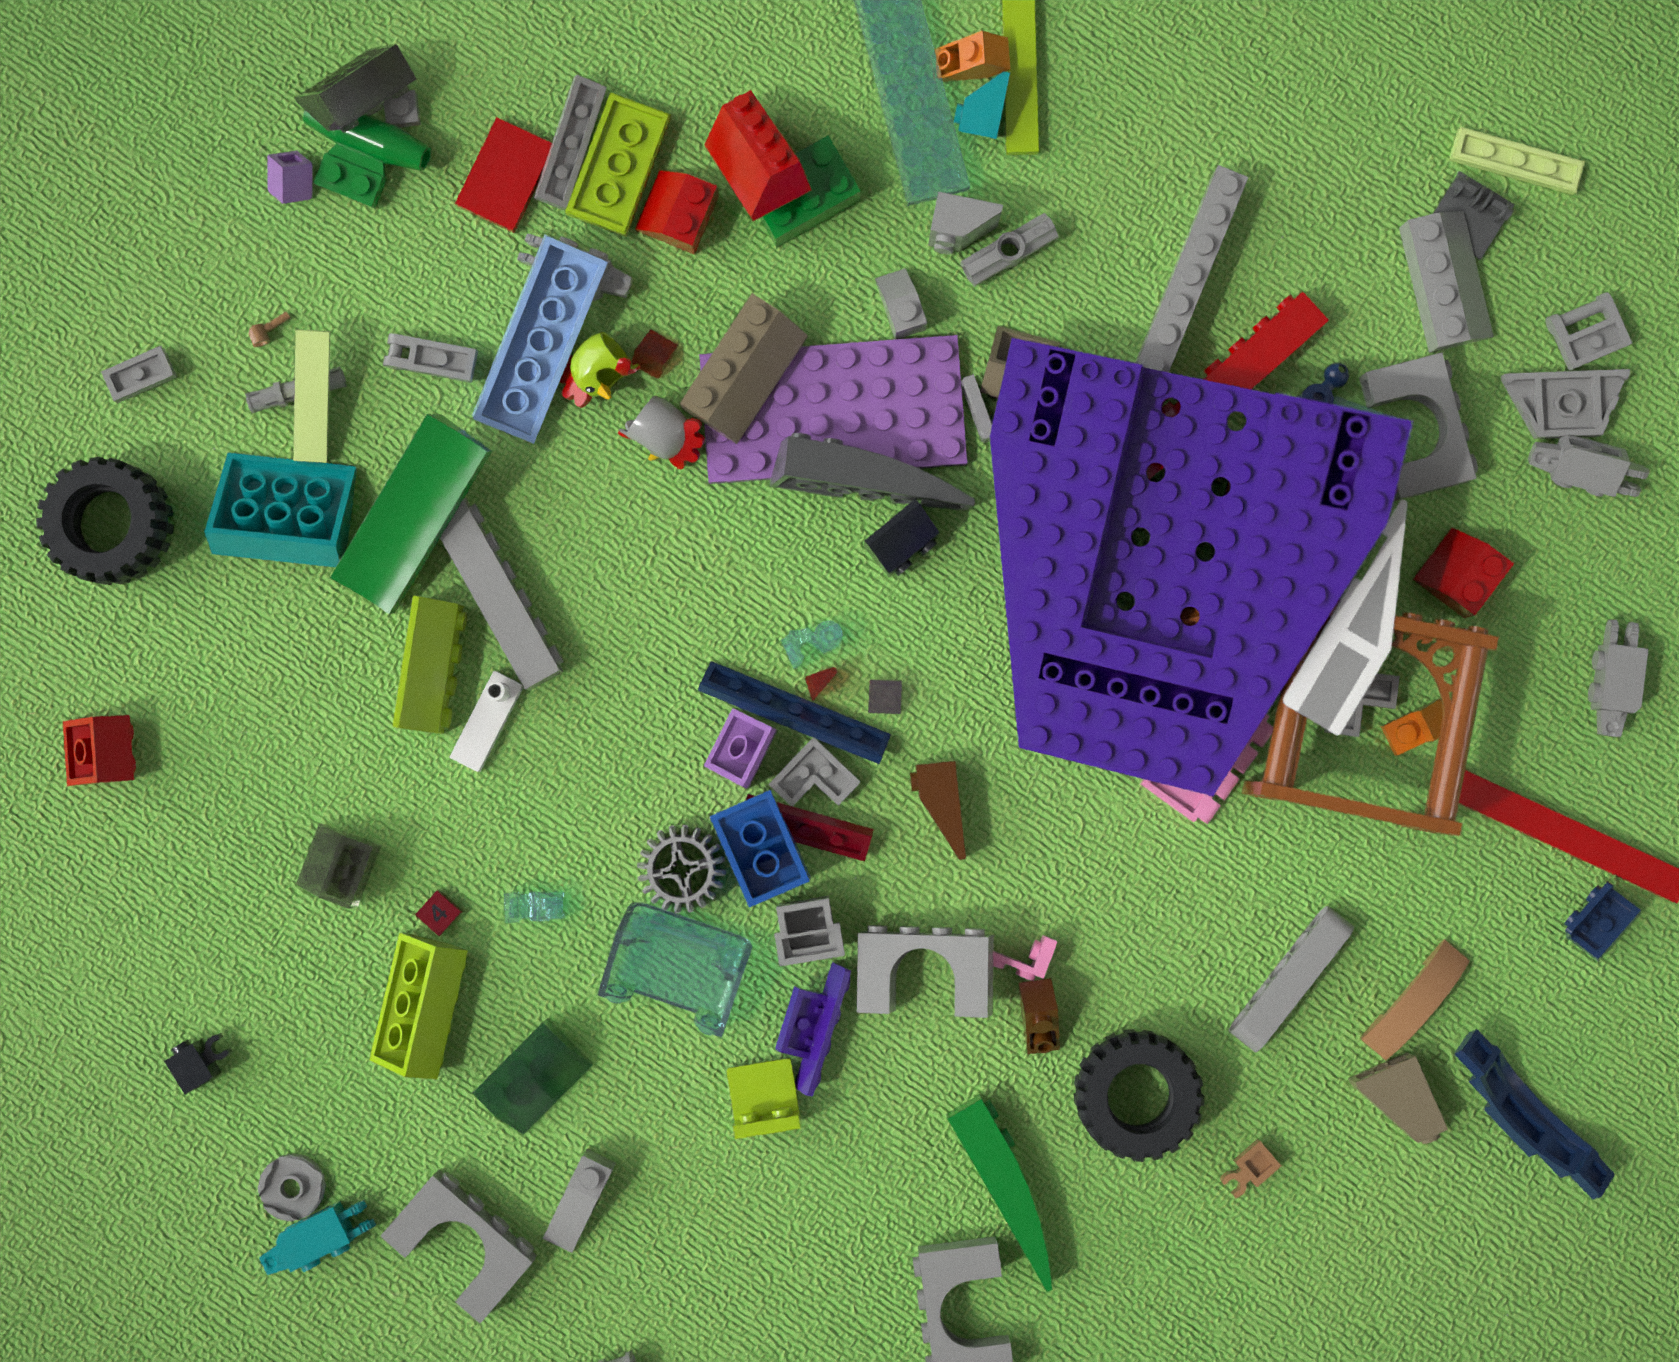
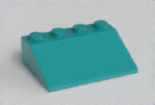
[204,453,357,567]

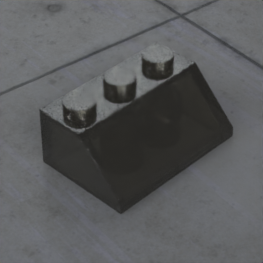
[294,44,417,133]

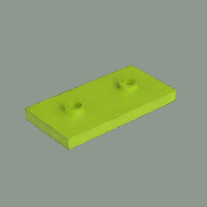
[565,92,672,237]

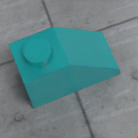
[954,71,1010,139]

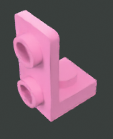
[993,935,1058,981]

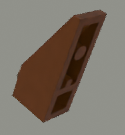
[910,761,966,860]

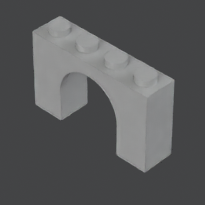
[1359,353,1478,502]
[857,925,994,1018]
[380,1170,537,1323]
[912,1236,1013,1362]

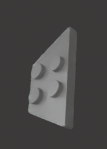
[1501,369,1630,439]

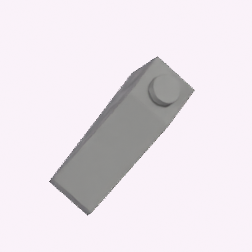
[543,1149,616,1253]

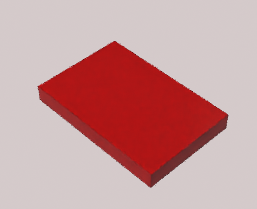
[455,117,552,233]

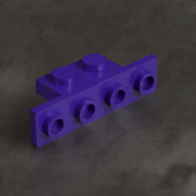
[775,962,851,1097]

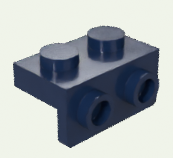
[1564,882,1641,962]

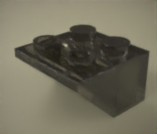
[296,823,381,909]

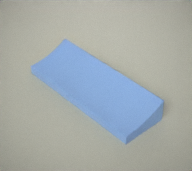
[472,234,608,444]

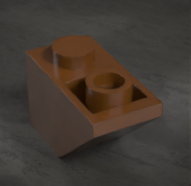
[1019,978,1060,1054]

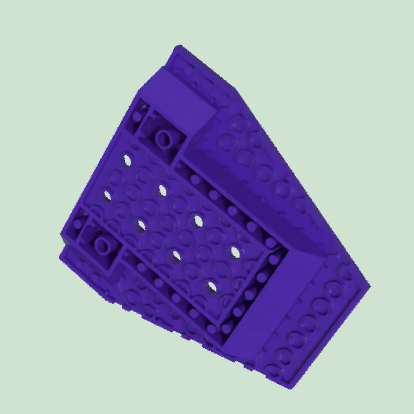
[990,338,1413,796]

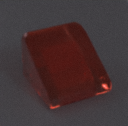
[632,329,678,379]
[805,667,837,702]

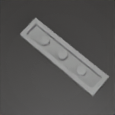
[534,75,607,210]

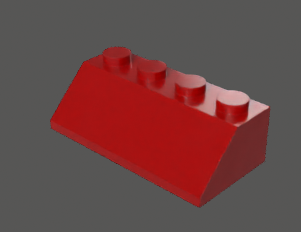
[704,90,811,221]

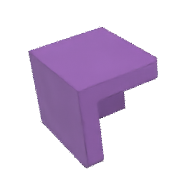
[267,151,312,204]

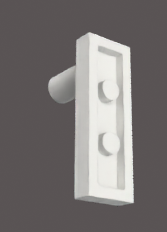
[449,671,524,772]

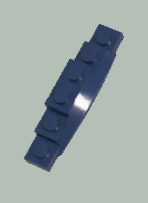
[1454,1029,1615,1200]

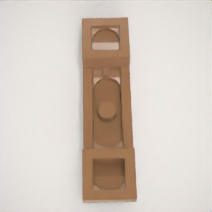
[1360,939,1470,1060]

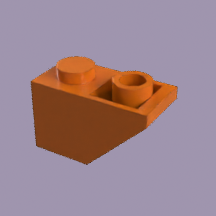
[934,31,1010,82]

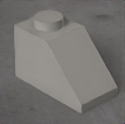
[875,268,927,340]

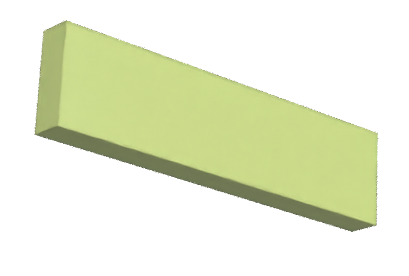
[1449,127,1585,195]
[293,329,330,463]

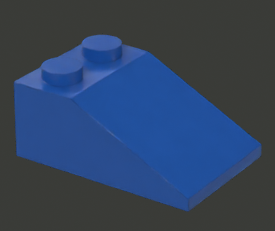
[709,790,811,907]

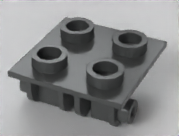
[1433,171,1514,260]

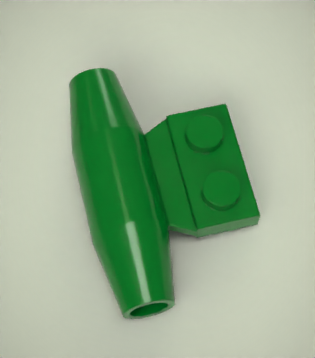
[303,99,432,209]

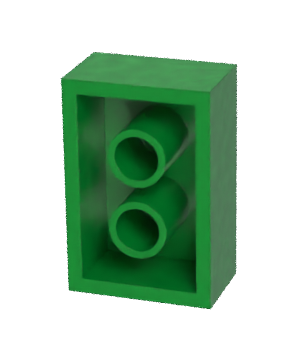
[760,135,861,248]

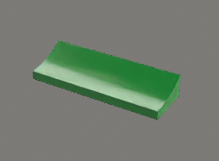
[330,414,492,614]

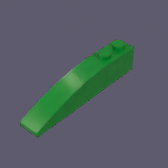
[946,1094,1053,1293]

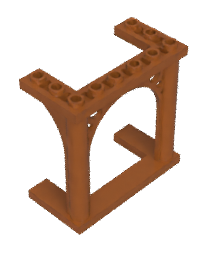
[1242,599,1499,836]

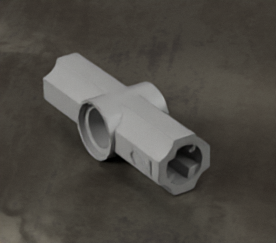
[960,213,1059,287]

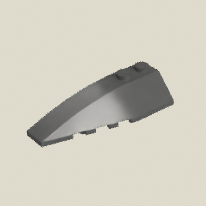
[770,433,975,511]

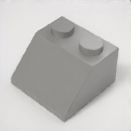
[928,192,1003,254]

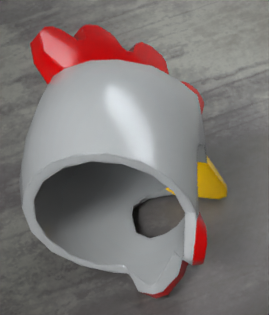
[618,396,705,469]

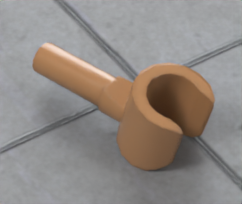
[249,312,290,348]

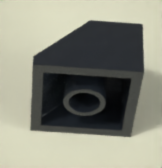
[864,499,940,577]

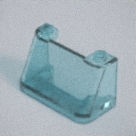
[597,903,752,1038]

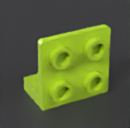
[726,1058,801,1139]

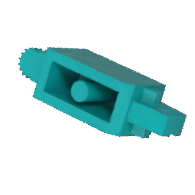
[259,1200,376,1275]

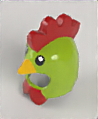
[559,332,641,408]

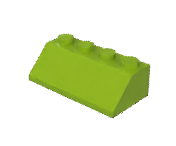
[392,595,467,734]
[369,933,468,1080]

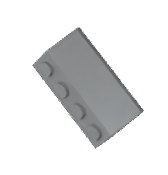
[1399,211,1494,353]

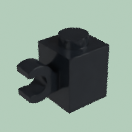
[164,1033,232,1095]

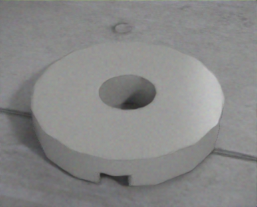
[258,1153,326,1221]

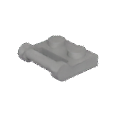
[1545,292,1633,371]

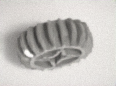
[637,825,726,913]

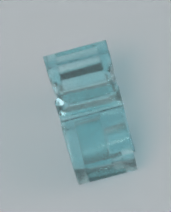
[781,620,843,671]
[504,891,566,923]

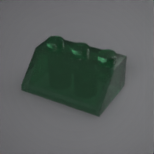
[472,1018,594,1135]

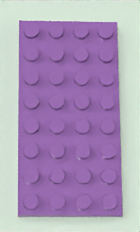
[699,335,967,484]

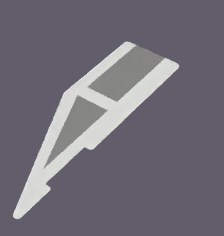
[1283,500,1407,735]

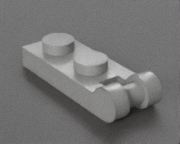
[383,333,478,383]

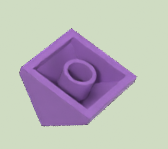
[704,708,778,789]

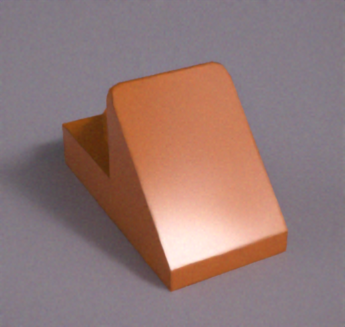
[1381,698,1443,756]

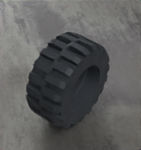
[36,457,174,585]
[1073,1029,1205,1162]

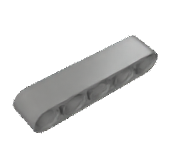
[1229,906,1354,1052]

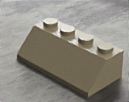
[680,293,808,444]

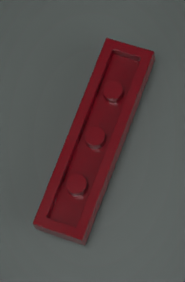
[746,794,874,862]

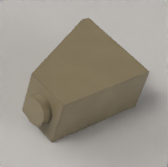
[1348,1052,1448,1144]

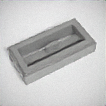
[961,374,992,444]

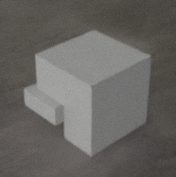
[774,896,845,966]

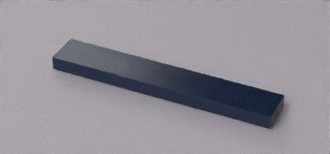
[698,661,891,764]

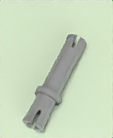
[245,367,347,413]

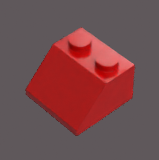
[635,170,719,255]
[1412,527,1514,618]
[63,715,136,786]

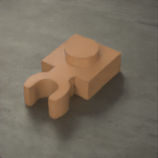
[1220,1139,1281,1198]

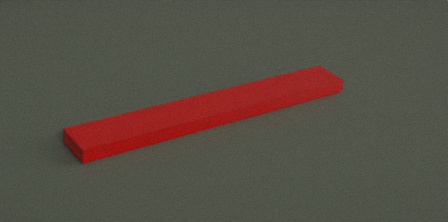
[1459,770,1679,904]

